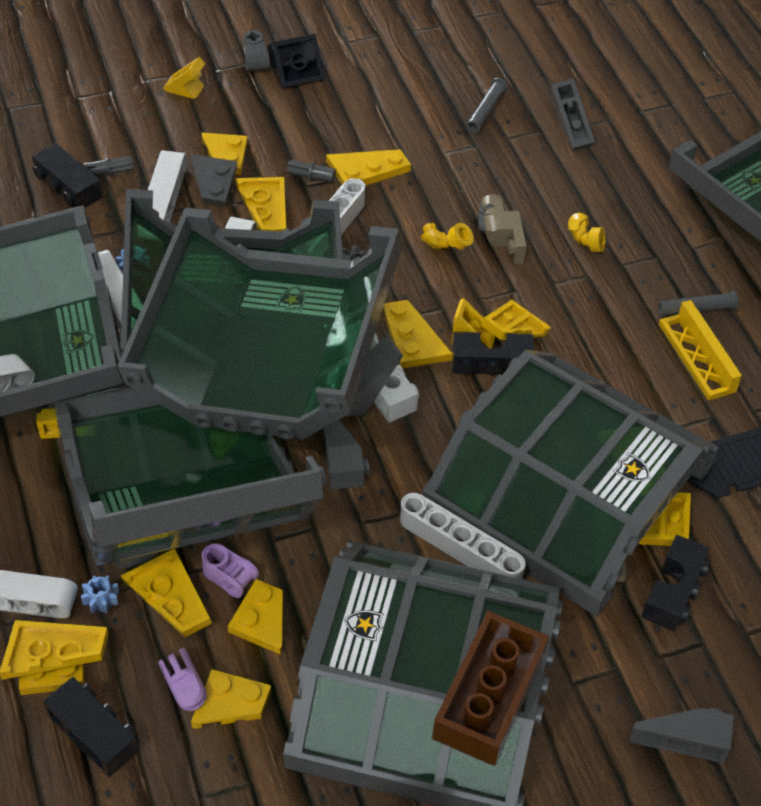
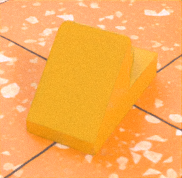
[163,57,205,99]

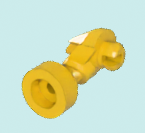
[568,212,606,252]
[420,223,474,250]

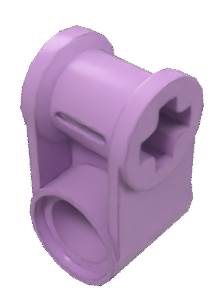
[202,543,259,598]

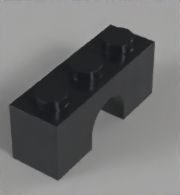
[452,332,534,376]
[641,534,711,632]

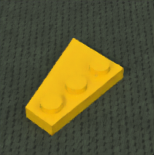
[382,300,452,369]

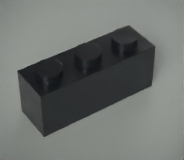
[32,143,103,209]
[43,677,139,778]

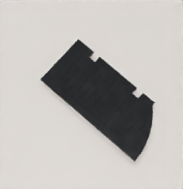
[667,427,761,499]

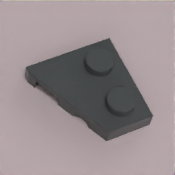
[191,155,238,207]

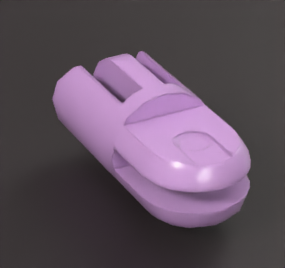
[158,647,207,712]

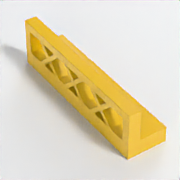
[659,300,742,401]

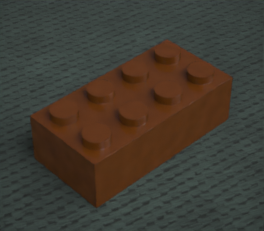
[432,611,550,767]

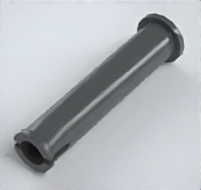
[466,78,508,133]
[658,290,738,317]

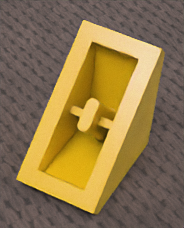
[451,298,495,349]

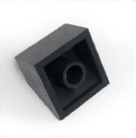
[267,34,325,88]

